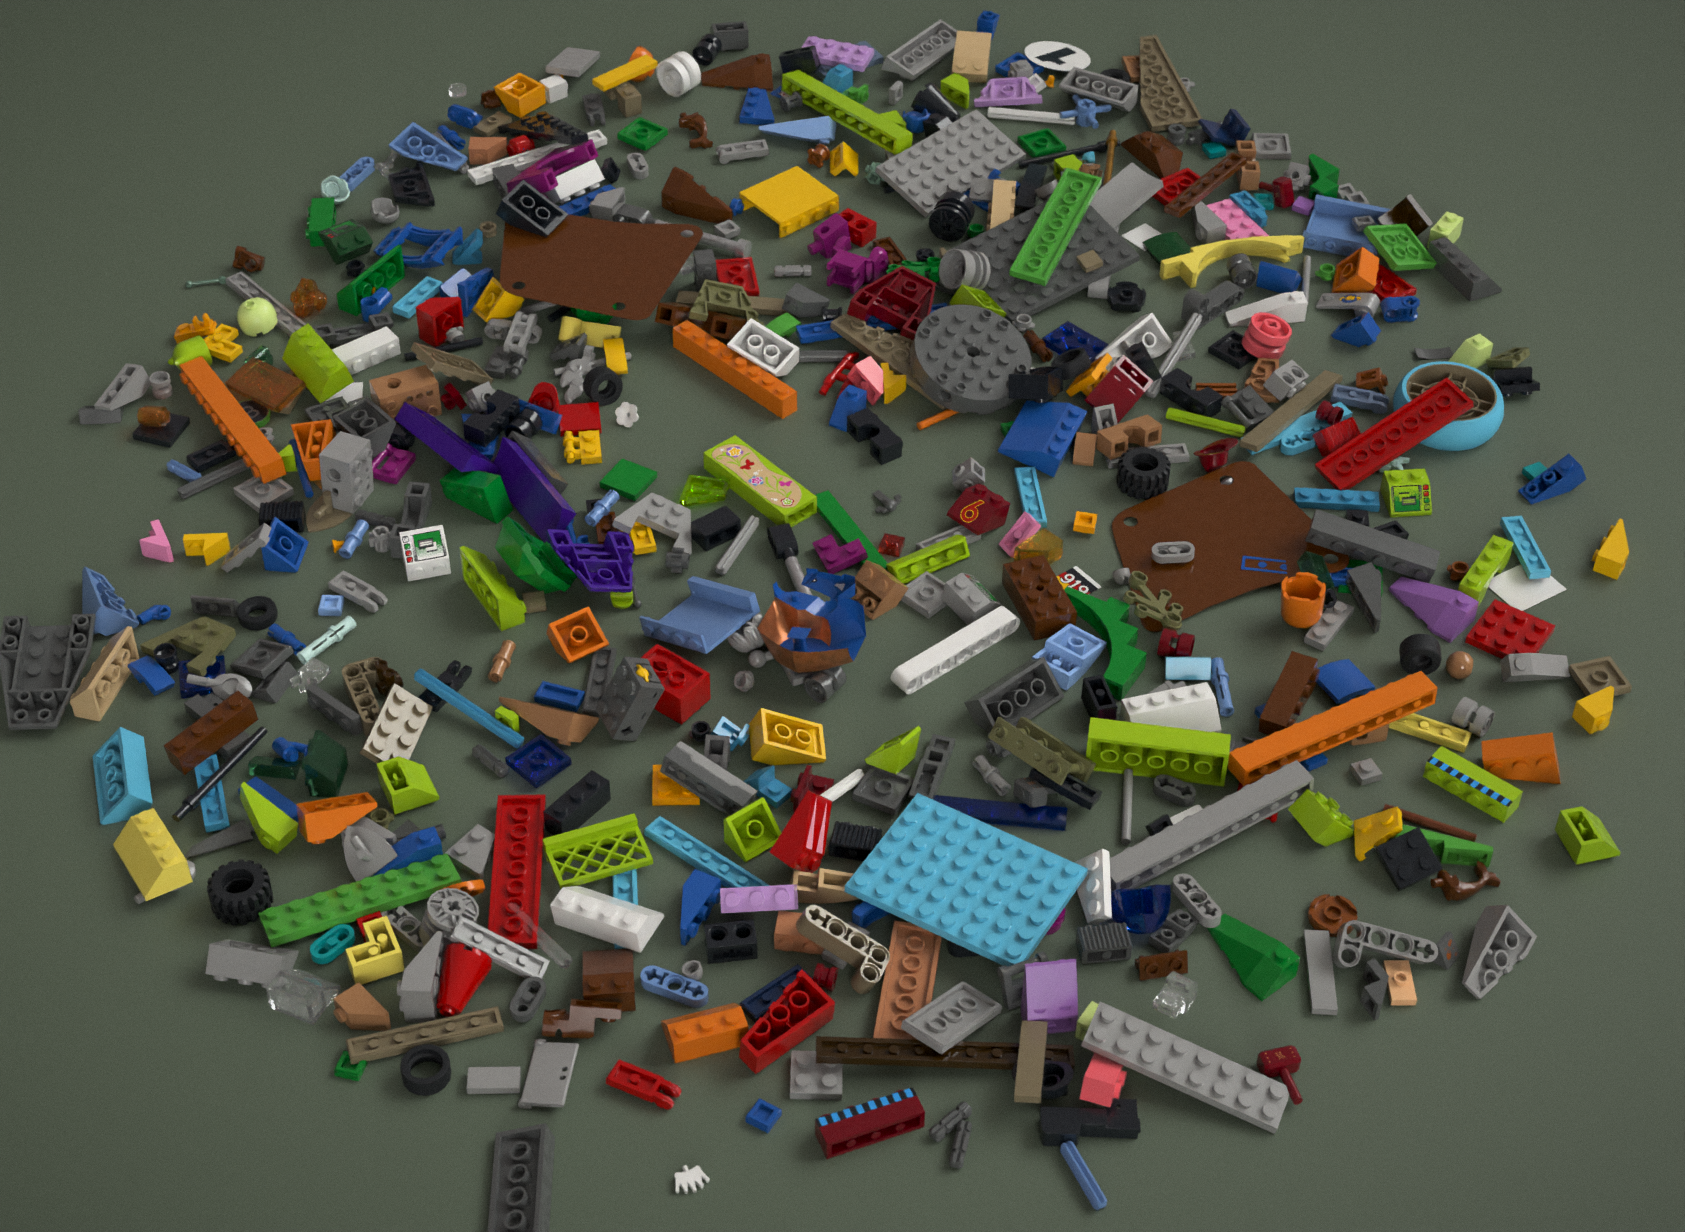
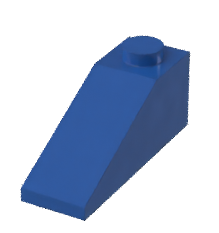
[371,826,443,877]

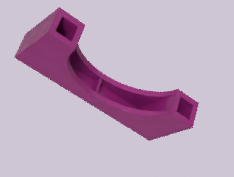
[506,139,598,193]

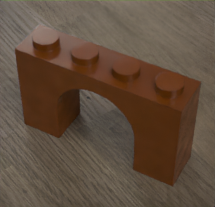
[655,302,747,339]

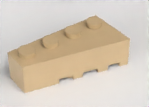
[986,180,1016,231]

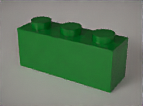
[305,197,337,247]

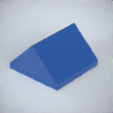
[1256,261,1302,294]
[261,517,309,573]

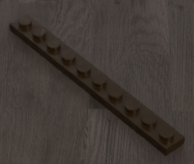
[815,1036,1075,1072]

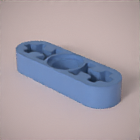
[339,157,375,192]
[640,965,709,1008]

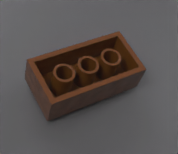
[1002,555,1077,641]

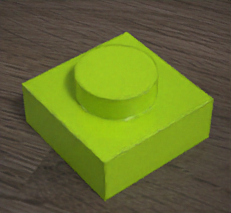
[495,706,520,733]

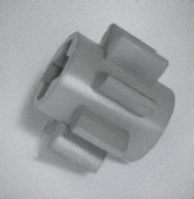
[368,526,391,553]

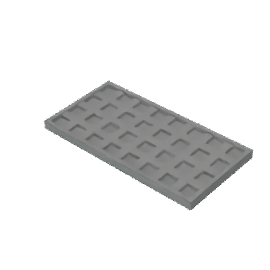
[875,109,1026,218]

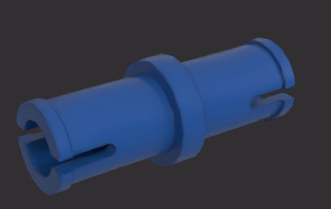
[437,125,466,150]
[267,624,306,656]

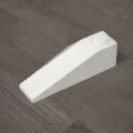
[1225,291,1308,327]
[1095,313,1174,371]

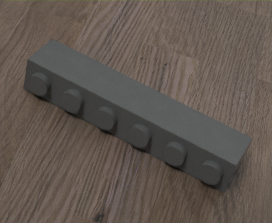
[1305,509,1440,583]

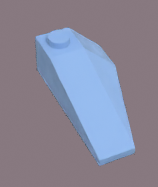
[759,116,836,145]

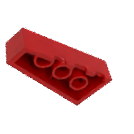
[739,969,835,1074]

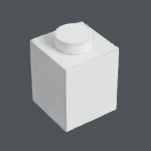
[539,74,568,103]

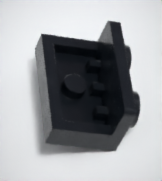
[1493,366,1540,397]

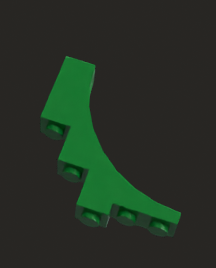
[1064,586,1147,701]

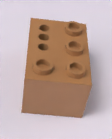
[369,365,442,423]

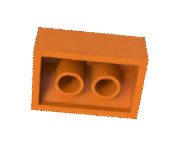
[661,1003,749,1063]

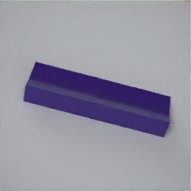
[394,402,500,474]
[487,437,577,543]

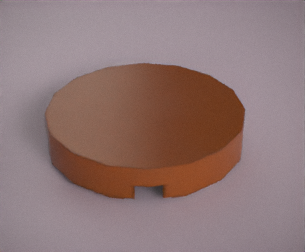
[1308,894,1358,937]

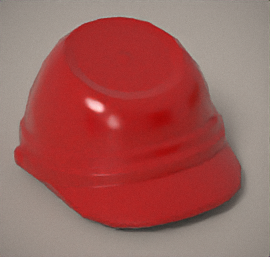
[528,382,559,413]

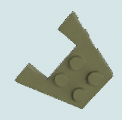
[689,279,764,326]
[140,616,236,677]

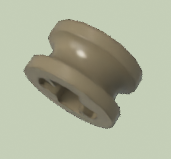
[480,221,497,238]

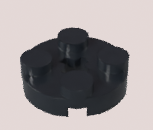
[1107,281,1146,312]

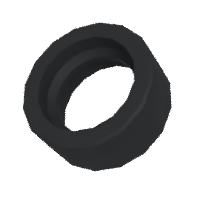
[1051,348,1091,380]
[400,1044,451,1096]

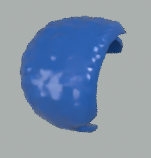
[902,109,931,134]

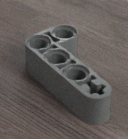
[1181,280,1245,329]

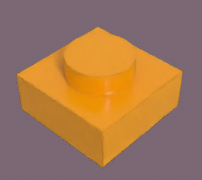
[1073,511,1098,534]

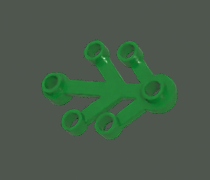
[886,257,941,282]

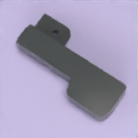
[184,692,252,761]

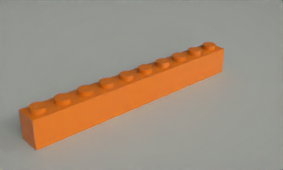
[179,356,287,484]
[1228,671,1438,786]

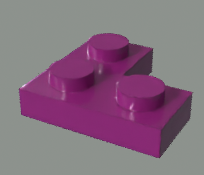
[812,534,868,574]

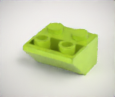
[376,757,440,815]
[1288,789,1354,847]
[1555,806,1621,864]

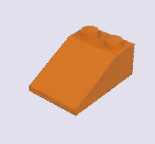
[296,792,377,844]

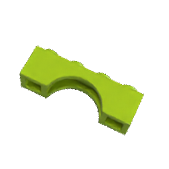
[1458,535,1514,606]

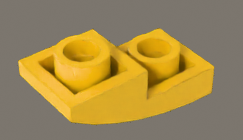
[603,338,628,375]

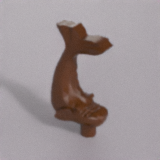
[679,112,713,149]
[1430,861,1501,901]

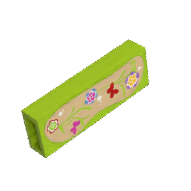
[703,435,817,527]

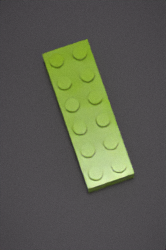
[1086,717,1231,787]

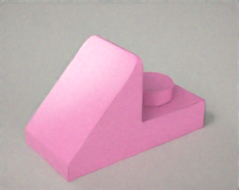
[999,512,1041,558]
[139,519,174,563]

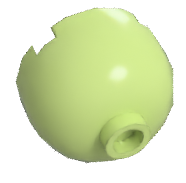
[237,297,278,337]

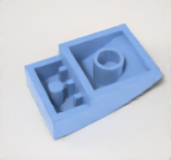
[1032,623,1107,691]

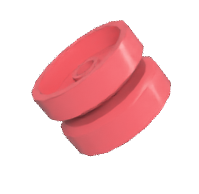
[1242,312,1292,359]

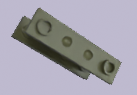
[988,717,1096,785]

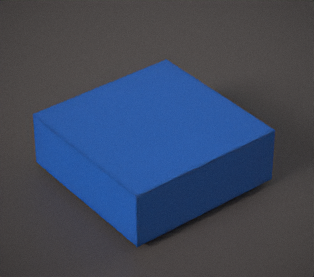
[745,1098,782,1133]

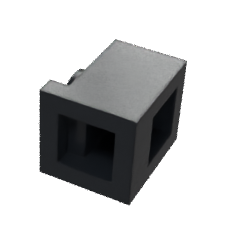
[388,422,415,451]

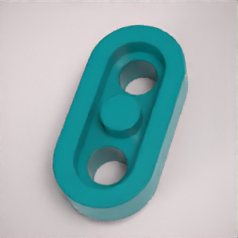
[310,924,355,964]

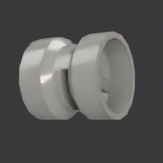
[149,371,173,399]

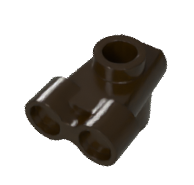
[375,660,404,696]

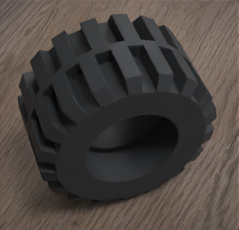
[1117,447,1171,500]
[207,859,273,926]

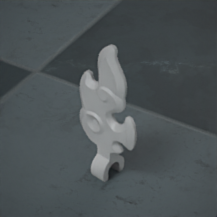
[560,345,596,404]

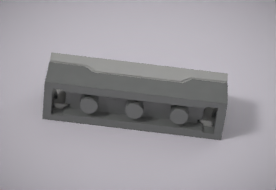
[660,741,757,816]

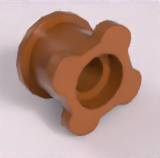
[807,144,830,168]

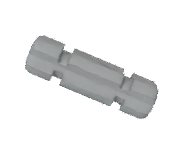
[774,265,812,277]

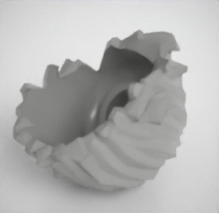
[727,613,764,652]

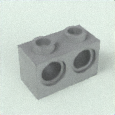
[1263,360,1309,401]

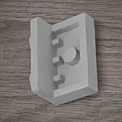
[969,176,1006,203]

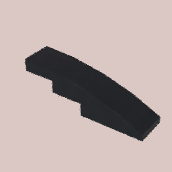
[1015,163,1048,210]

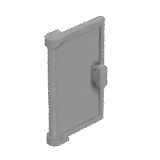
[518,1039,579,1109]

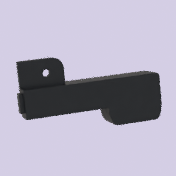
[1039,1098,1141,1146]

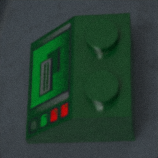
[318,219,373,265]

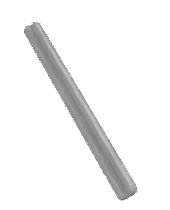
[1146,312,1202,398]

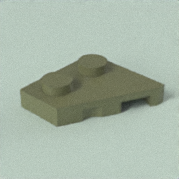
[1486,347,1530,369]

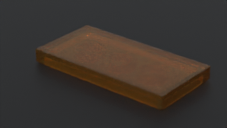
[225,357,306,413]

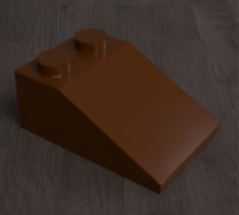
[583,949,636,1012]

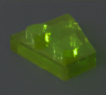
[679,474,730,507]

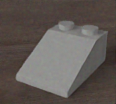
[397,931,445,1023]

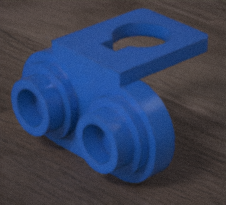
[448,104,483,129]

